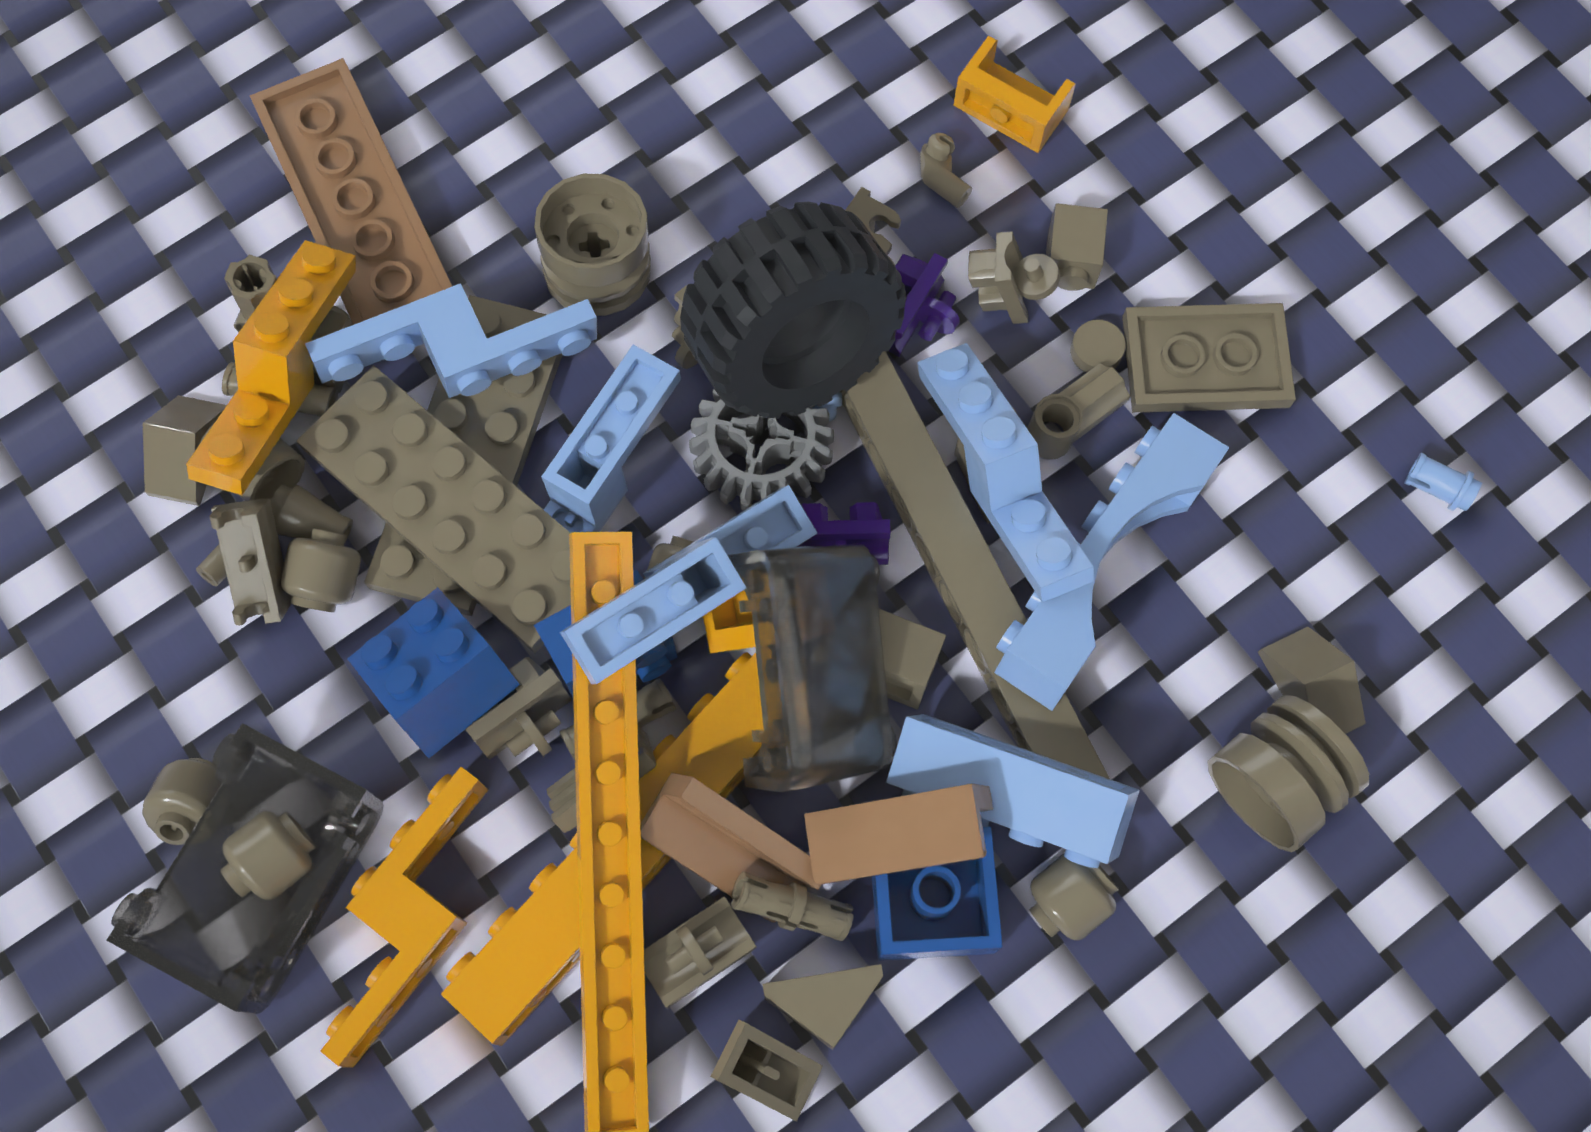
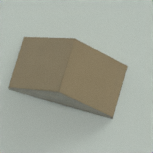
[143,395,227,506]
[1258,627,1366,734]
[763,964,883,1050]
[710,1020,823,1122]

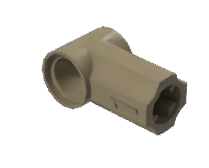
[224,254,277,333]
[1027,363,1130,460]

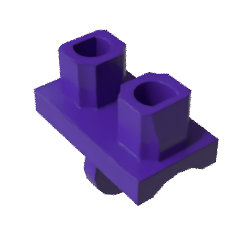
[889,253,960,357]
[792,502,891,587]

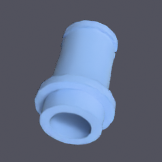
[1404,452,1482,511]

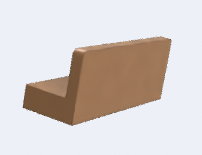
[640,773,822,922]
[804,784,993,884]

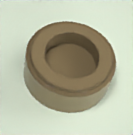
[1070,320,1126,373]

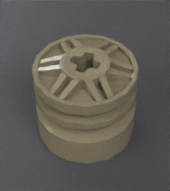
[534,173,651,316]
[1207,694,1369,853]

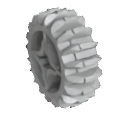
[689,389,834,510]

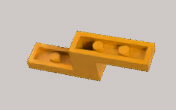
[186,240,356,495]
[320,767,488,1068]

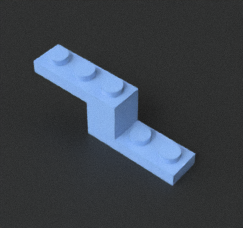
[305,283,597,398]
[917,343,1095,603]
[541,344,681,533]
[560,485,817,684]

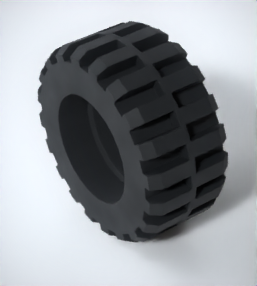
[680,201,906,418]

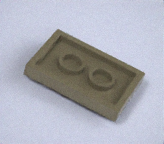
[1122,303,1296,413]

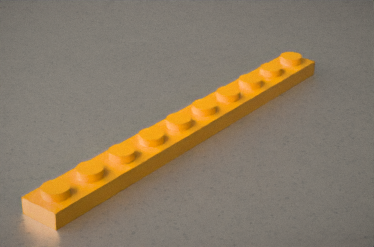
[569,532,649,1132]

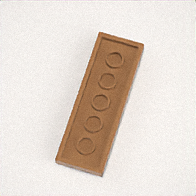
[250,58,452,325]

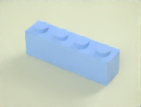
[886,714,1140,868]

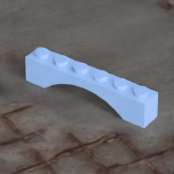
[994,413,1229,711]

